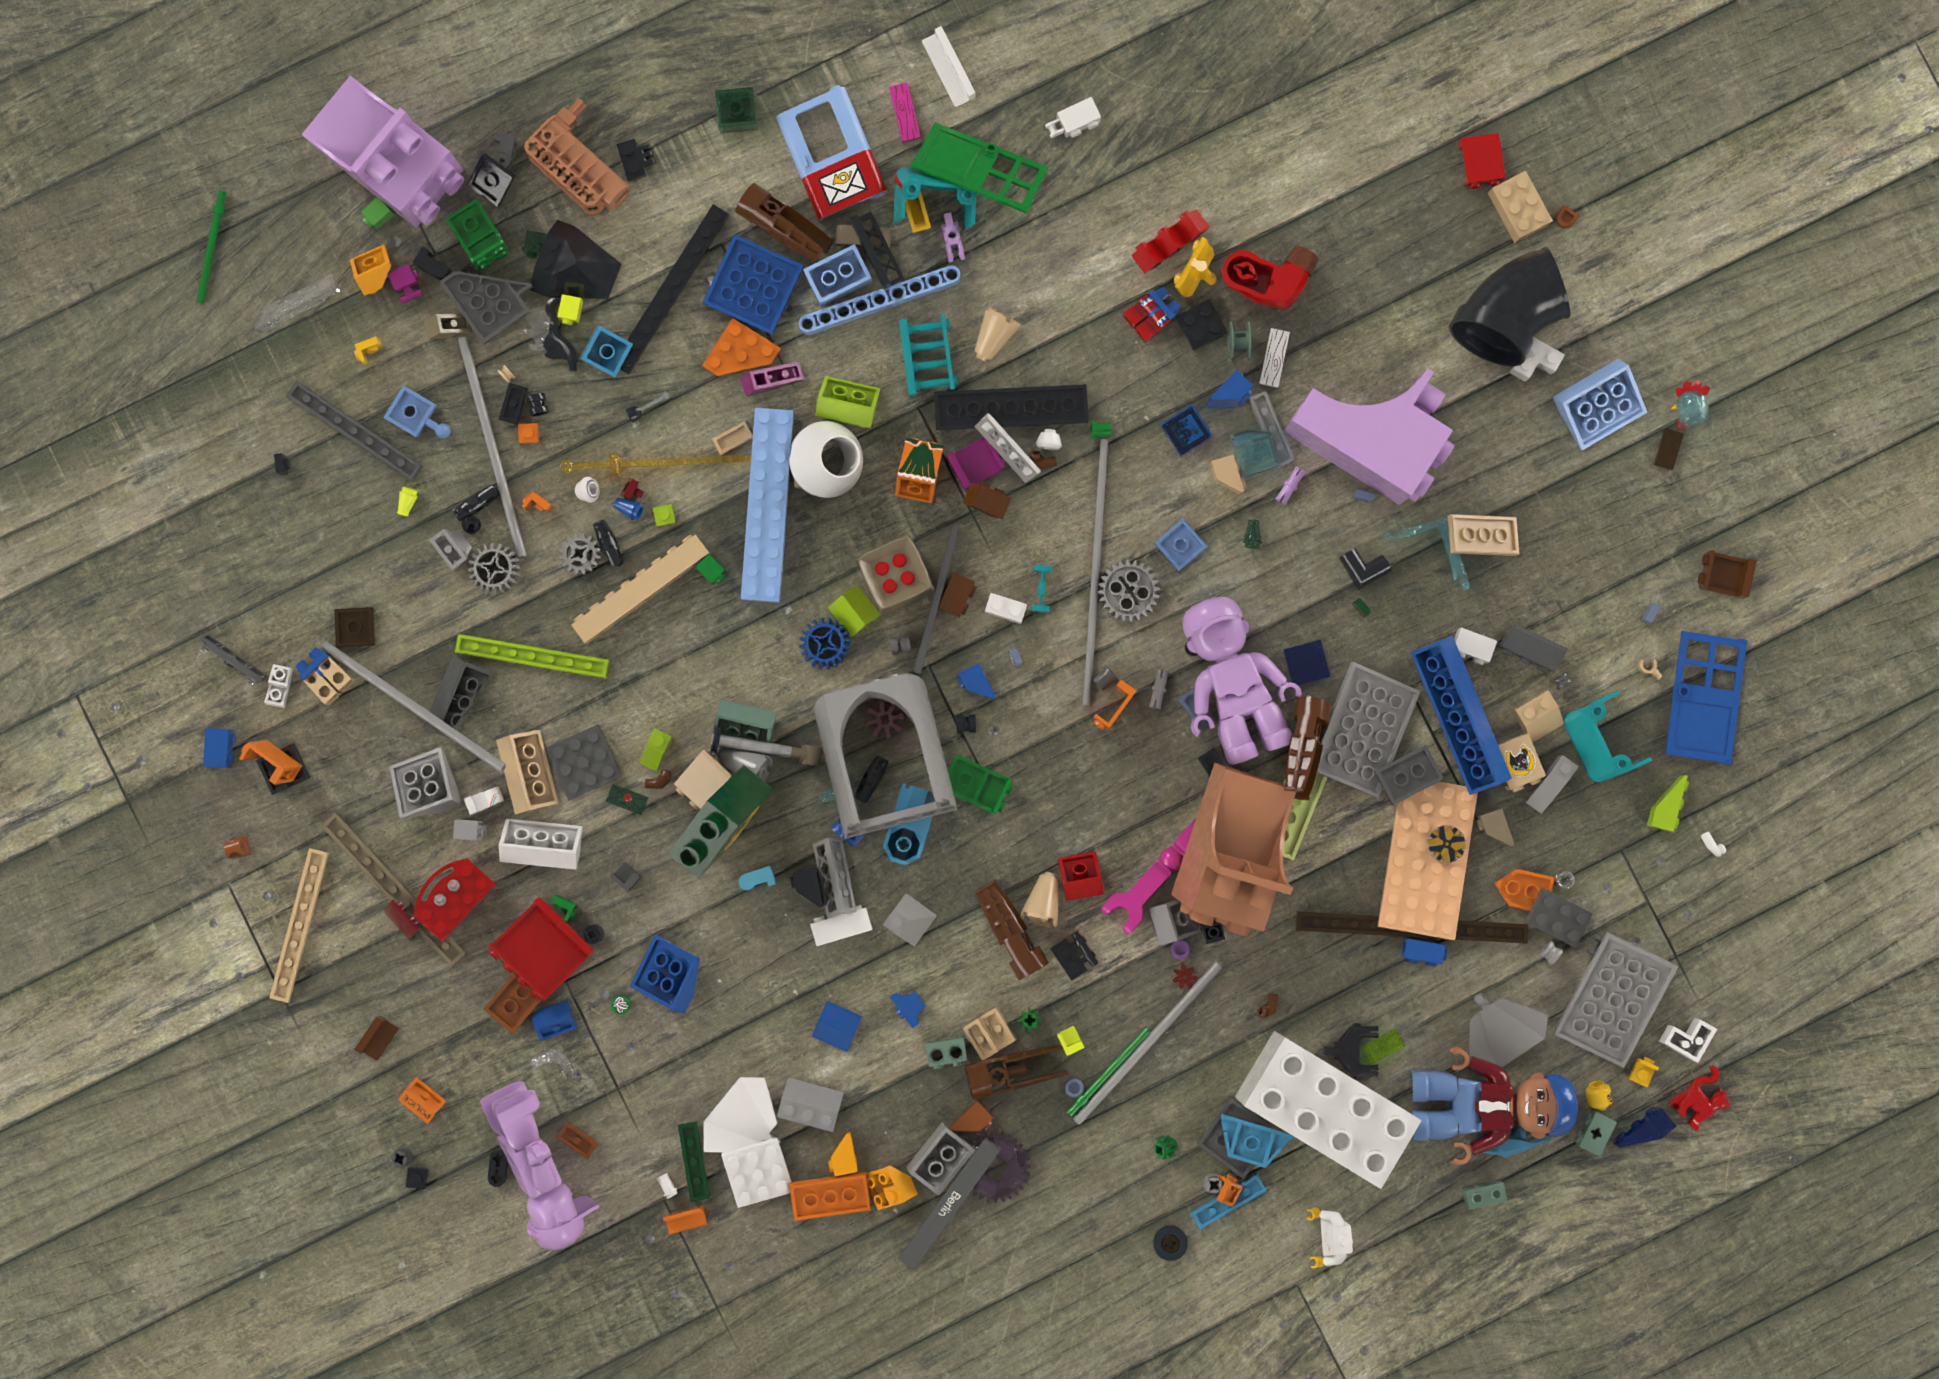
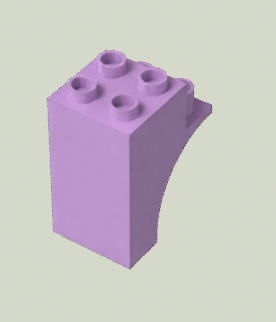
[302,76,464,228]
[1284,368,1455,505]

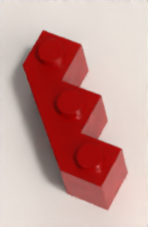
[1131,209,1210,274]

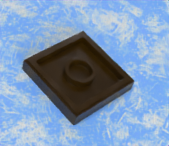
[334,607,375,648]

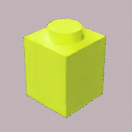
[557,295,583,326]

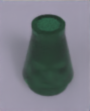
[1243,520,1262,549]

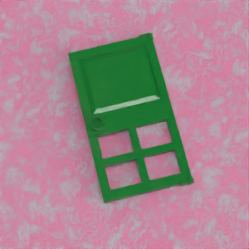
[910,123,1049,214]

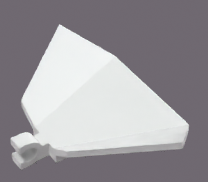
[704,1077,781,1152]

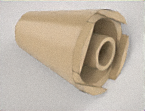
[974,306,1021,362]
[1020,872,1059,927]

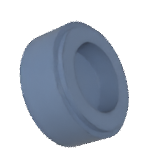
[1008,648,1022,668]
[1065,1078,1084,1098]

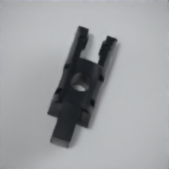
[453,485,500,521]
[593,520,624,567]
[854,755,889,803]

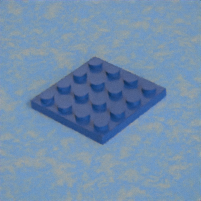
[702,234,804,335]

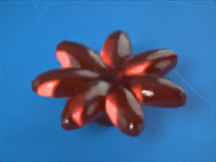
[1172,964,1197,989]

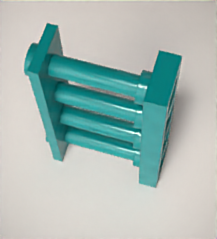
[899,314,958,398]

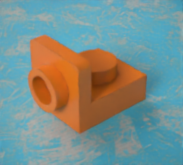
[521,491,554,513]
[1216,1174,1243,1208]

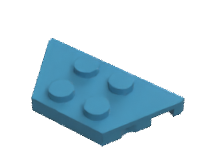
[1220,1113,1293,1168]

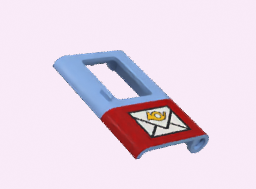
[776,85,888,222]

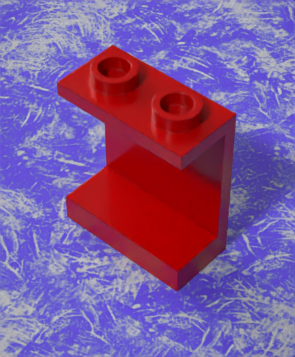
[1458,133,1506,189]

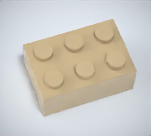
[1488,171,1553,243]

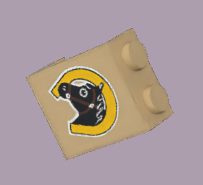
[1498,733,1546,792]

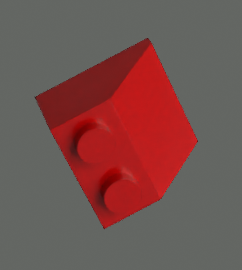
[1058,851,1104,901]

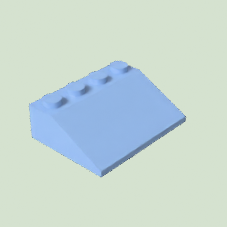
[1553,359,1648,450]

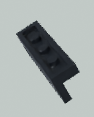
[850,212,905,290]

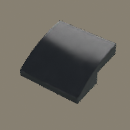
[256,743,310,795]

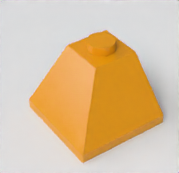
[350,244,391,296]

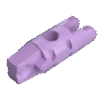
[941,212,965,262]

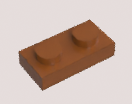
[556,1121,599,1160]

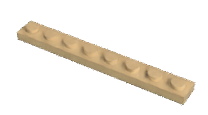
[269,848,329,1003]

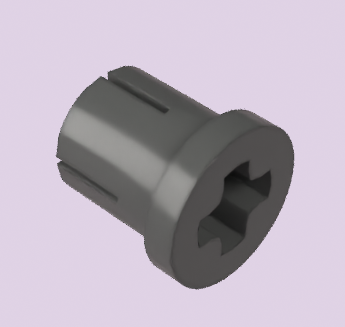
[1093,666,1119,691]
[391,1147,413,1167]

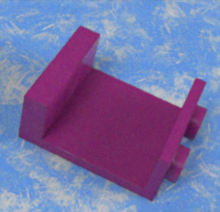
[946,437,1006,491]

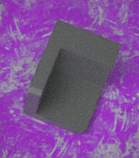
[610,863,642,892]

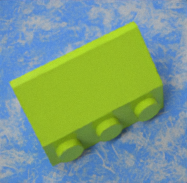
[815,376,881,428]

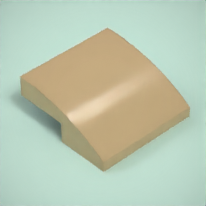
[963,1006,1017,1061]

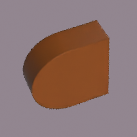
[1556,205,1580,229]

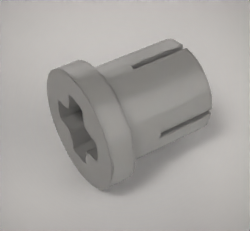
[1203,1173,1223,1193]

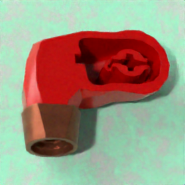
[1222,245,1319,311]

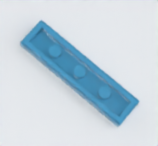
[1190,1173,1267,1230]

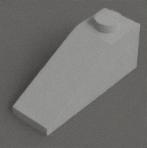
[1525,755,1579,814]

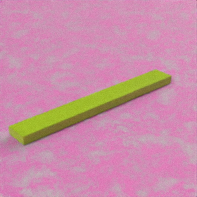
[455,634,610,679]

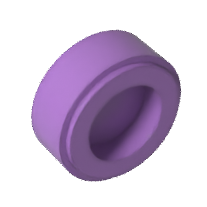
[1170,940,1190,959]

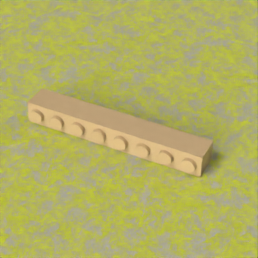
[572,534,711,645]

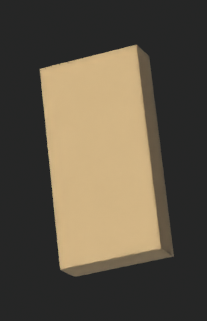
[712,421,753,456]

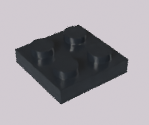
[467,153,516,207]
[1176,299,1227,351]

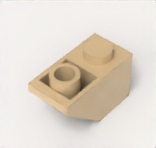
[1210,455,1246,494]

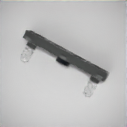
[197,634,267,693]

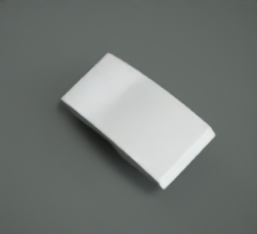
[264,664,293,708]

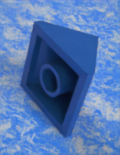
[812,1001,862,1052]

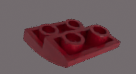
[384,900,420,941]

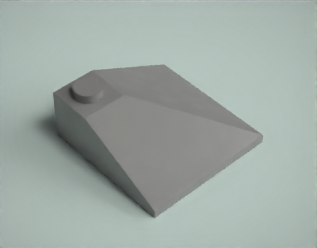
[389,747,462,820]

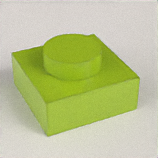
[653,504,676,527]

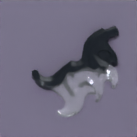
[523,297,578,372]

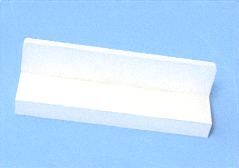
[922,26,976,107]

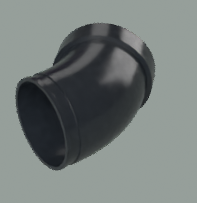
[1449,247,1570,367]

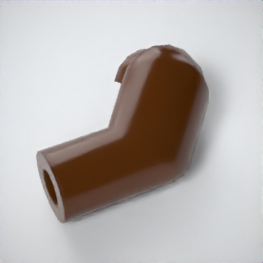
[1030,450,1057,469]
[645,769,671,789]
[1257,993,1278,1019]

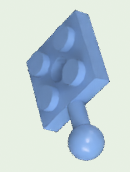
[383,385,451,439]

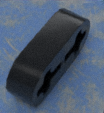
[488,1149,508,1187]

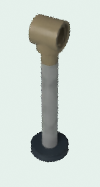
[710,726,822,766]

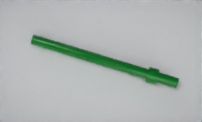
[196,190,226,304]
[1066,1027,1151,1117]

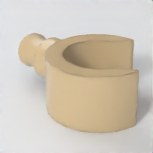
[1638,659,1663,680]

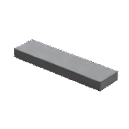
[1248,391,1296,468]

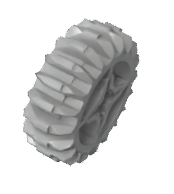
[468,543,521,595]

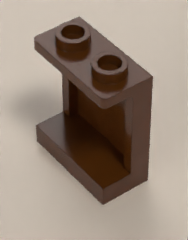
[1698,550,1757,599]

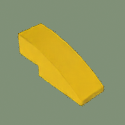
[905,191,931,233]

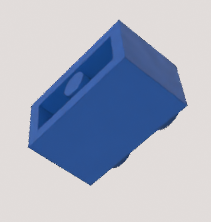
[203,728,236,768]

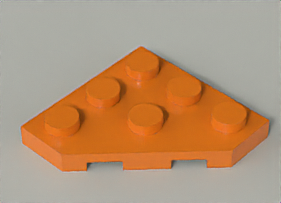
[702,318,781,377]

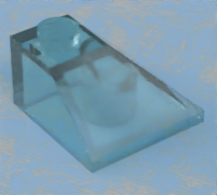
[1230,430,1281,478]

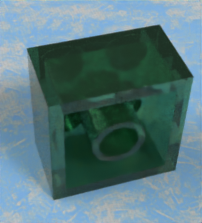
[715,87,758,134]

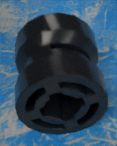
[526,393,549,417]
[956,714,976,734]
[582,924,604,944]

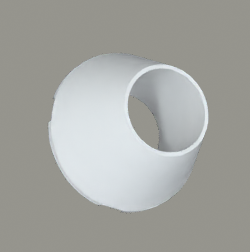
[789,421,863,498]

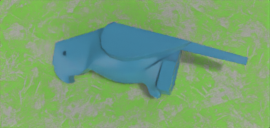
[1476,1127,1551,1158]

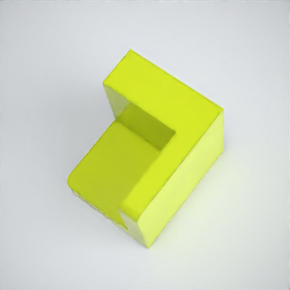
[1057,1026,1085,1056]

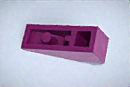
[740,361,804,396]

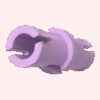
[1275,466,1306,505]

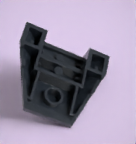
[530,220,622,300]

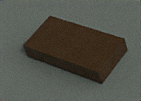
[1653,428,1684,471]

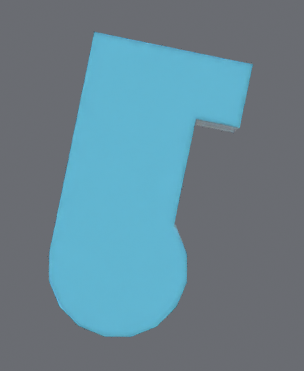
[738,866,777,890]

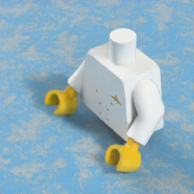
[1307,1207,1353,1268]

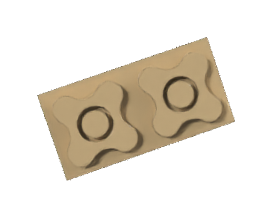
[1448,514,1519,556]

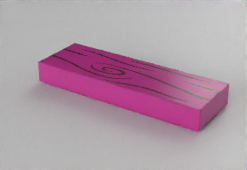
[889,83,921,143]

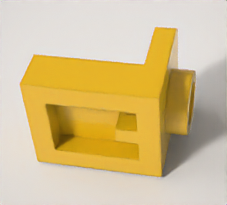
[354,336,382,365]
[1628,1057,1659,1088]

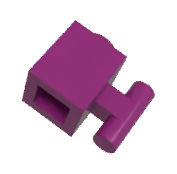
[388,264,423,304]

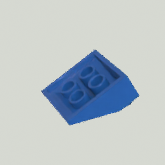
[630,934,700,1014]

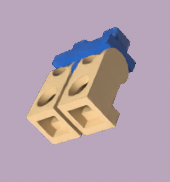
[295,647,356,706]

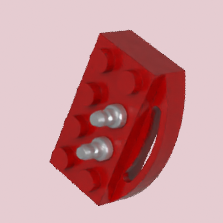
[413,858,497,942]

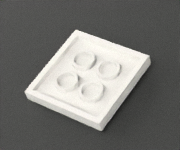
[722,1137,791,1208]

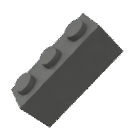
[1499,624,1568,673]

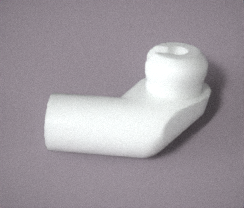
[1701,832,1726,857]

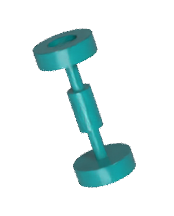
[1031,565,1053,613]

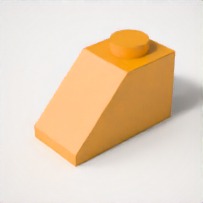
[828,1131,858,1176]

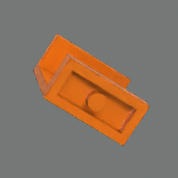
[1092,680,1136,730]
[239,740,302,785]

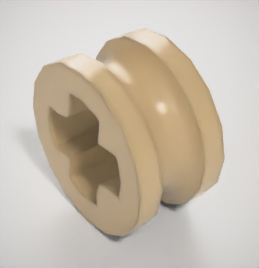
[497,365,516,384]

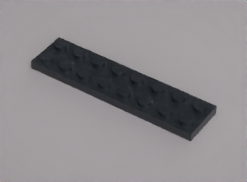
[934,384,1088,431]

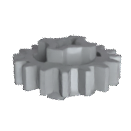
[559,533,601,575]

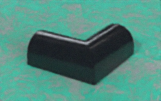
[1339,548,1392,590]

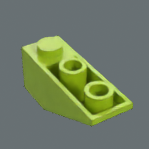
[1647,775,1689,832]

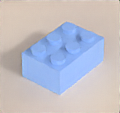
[803,244,872,308]

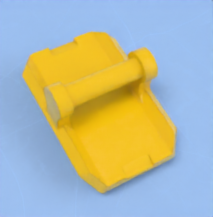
[1174,237,1217,298]

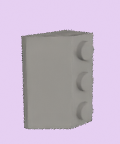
[777,1077,844,1132]
[906,1122,975,1196]

